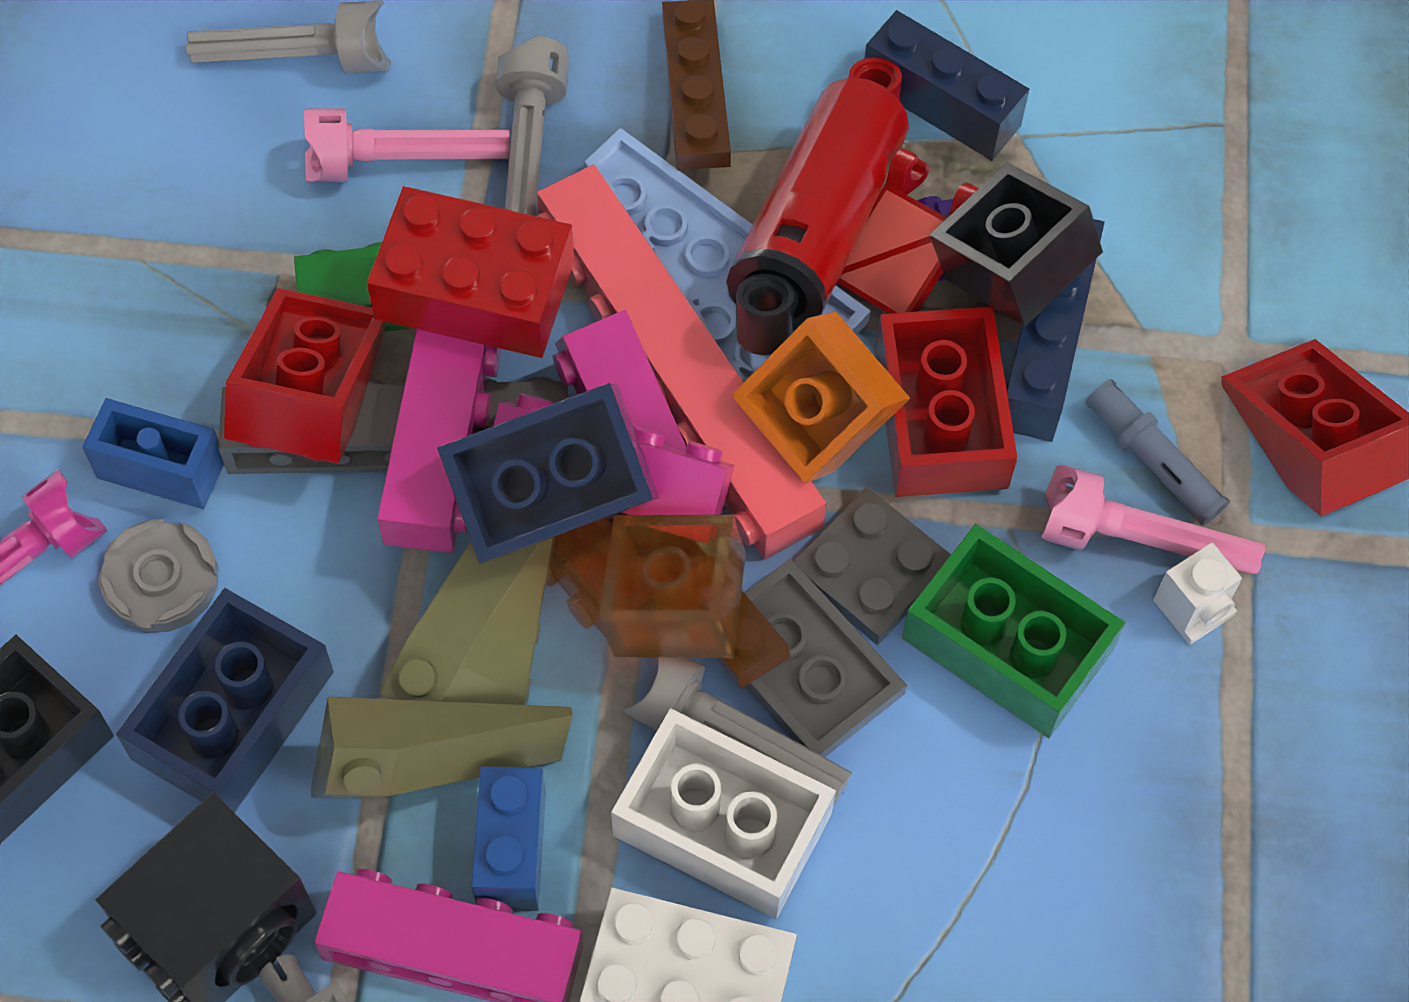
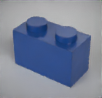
[82,398,224,510]
[471,766,546,911]

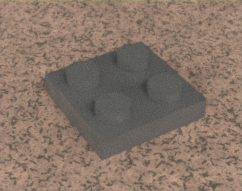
[794,487,951,646]

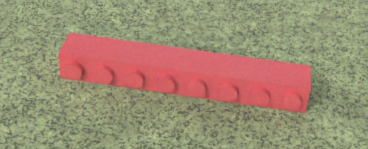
[537,164,826,560]

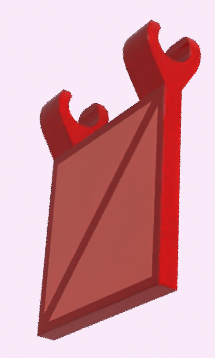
[837,149,979,314]

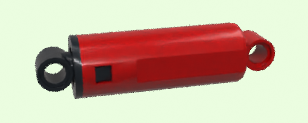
[726,57,909,355]

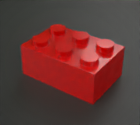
[367,186,574,358]
[875,307,1017,497]

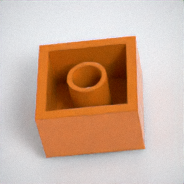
[731,311,910,483]

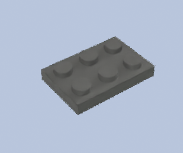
[745,558,907,757]

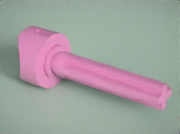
[304,108,510,182]
[1040,465,1265,575]

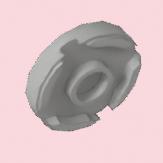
[98,519,219,633]

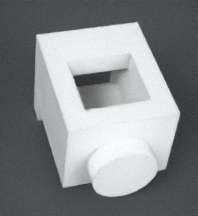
[1153,542,1242,645]

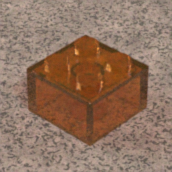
[598,514,746,658]

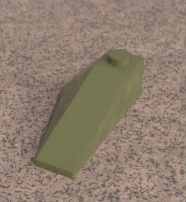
[379,537,556,705]
[311,697,573,800]

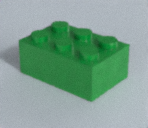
[902,523,1126,738]

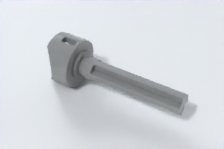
[186,0,391,74]
[496,35,569,216]
[624,644,852,805]

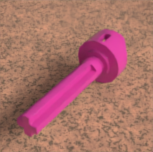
[0,469,108,585]

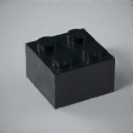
[929,162,1103,326]

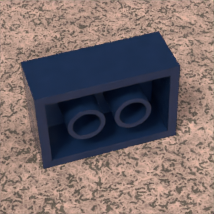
[437,383,659,564]
[116,587,334,813]

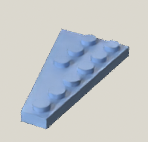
[585,128,871,382]

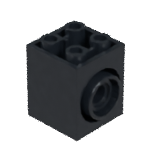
[95,792,317,1002]

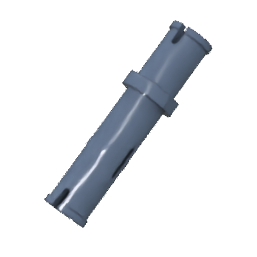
[1085,379,1230,526]

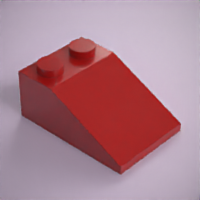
[224,288,387,464]
[1221,339,1409,517]

